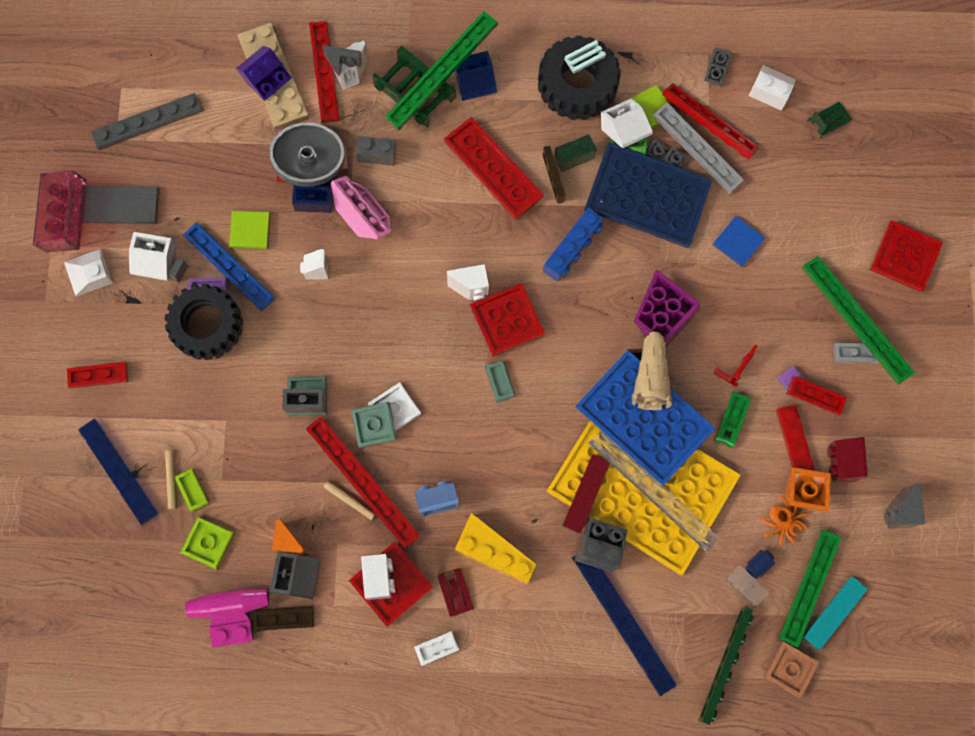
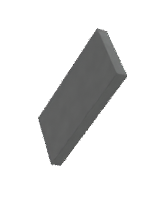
[79,186,159,224]

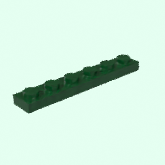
[698,607,754,725]

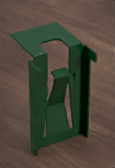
[807,102,852,139]

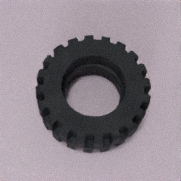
[164,284,243,360]

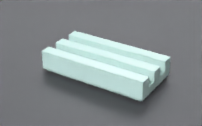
[564,40,606,74]

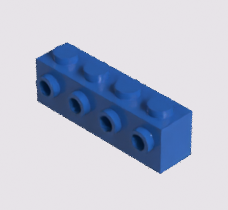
[543,208,603,282]

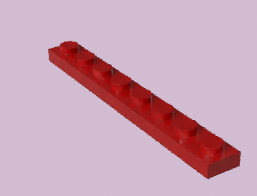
[306,417,420,549]

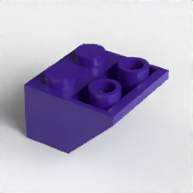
[236,46,292,101]

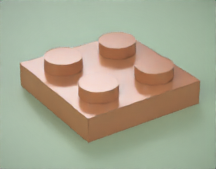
[763,642,819,699]

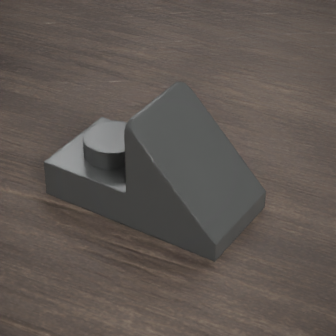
[323,45,362,76]

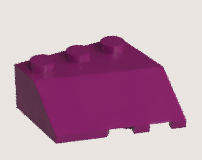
[634,269,701,347]

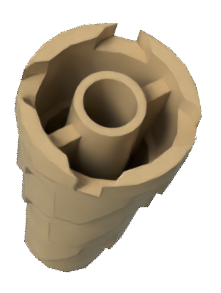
[632,332,672,410]

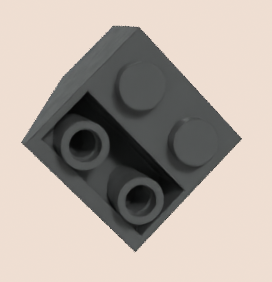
[575,518,628,573]
[270,552,320,599]

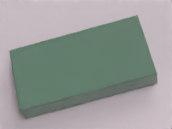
[485,360,515,403]

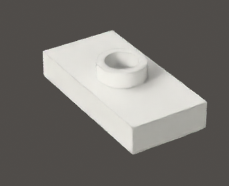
[414,631,459,666]

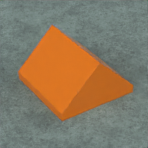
[784,467,831,512]
[272,519,309,556]

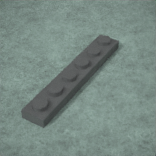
[91,93,202,150]

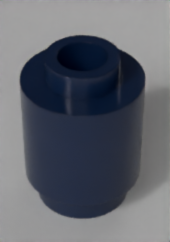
[745,550,775,579]

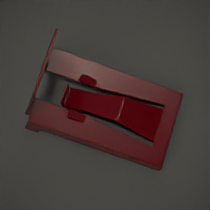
[437,568,474,617]

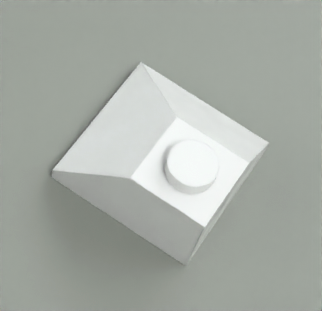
[64,249,113,297]

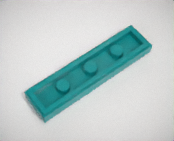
[803,576,868,651]

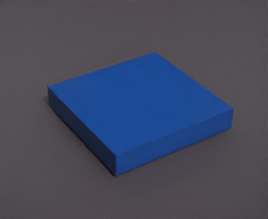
[713,216,765,267]

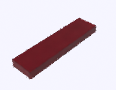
[562,454,611,534]

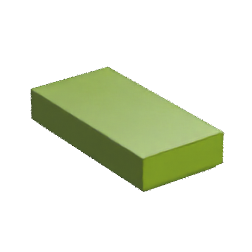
[174,468,210,513]

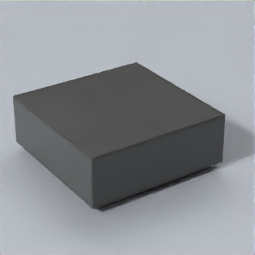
[169,258,188,282]

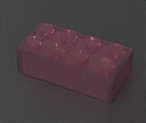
[33,171,87,252]

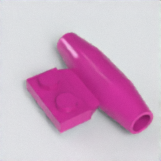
[185,589,269,648]

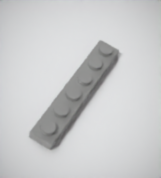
[653,102,744,194]

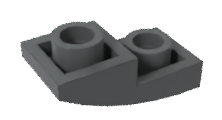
[704,48,732,86]
[646,139,687,168]

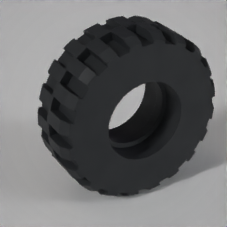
[538,36,621,120]

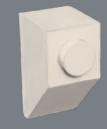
[300,249,329,279]

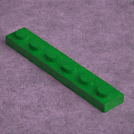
[778,529,841,648]

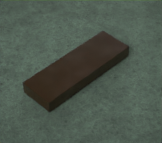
[542,146,566,204]
[252,607,314,631]

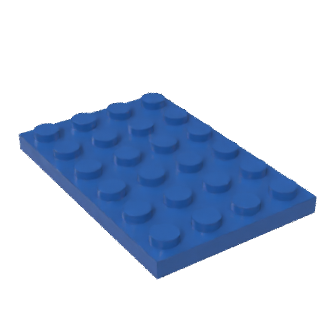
[575,350,716,486]

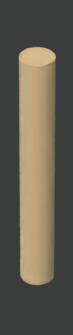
[165,450,176,510]
[323,481,376,520]

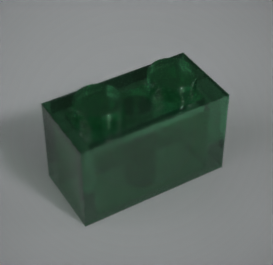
[554,134,597,172]

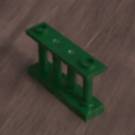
[372,46,456,128]

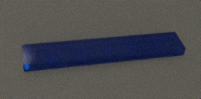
[78,418,159,525]

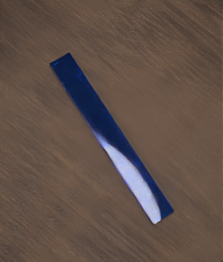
[572,555,677,696]

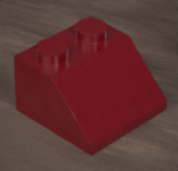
[827,437,868,482]

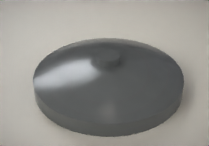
[269,123,345,187]

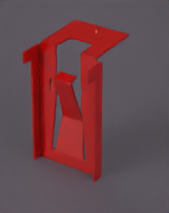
[714,345,758,387]

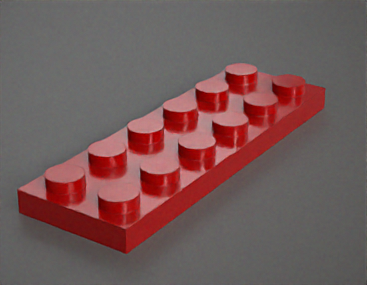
[444,117,544,220]

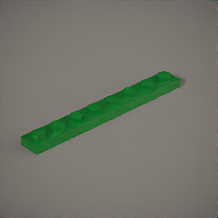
[385,11,498,131]
[802,256,915,385]

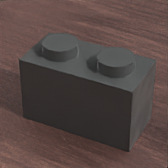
[356,136,396,166]
[282,389,325,413]

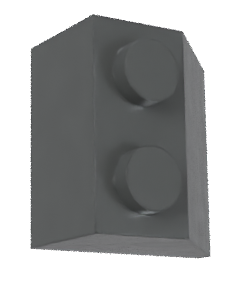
[884,484,925,529]

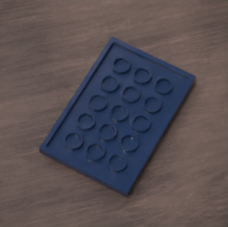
[584,142,712,248]

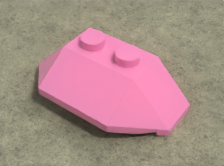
[331,176,391,239]

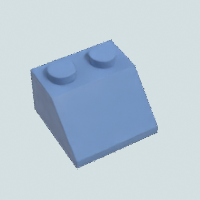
[415,481,459,517]

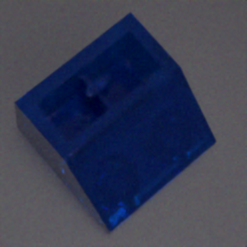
[454,51,497,101]
[292,178,335,213]

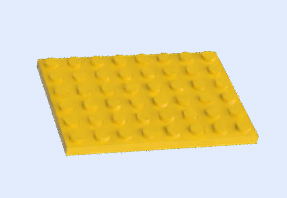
[546,421,740,576]

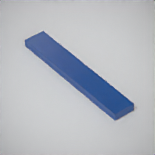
[183,222,275,312]

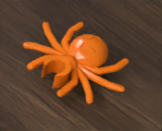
[761,495,809,546]

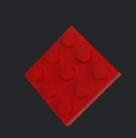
[869,220,943,292]
[470,283,545,357]
[349,541,433,627]

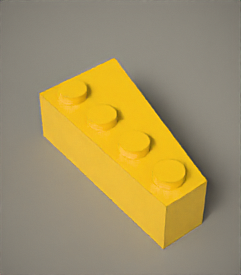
[455,513,536,584]

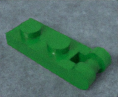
[714,391,751,449]

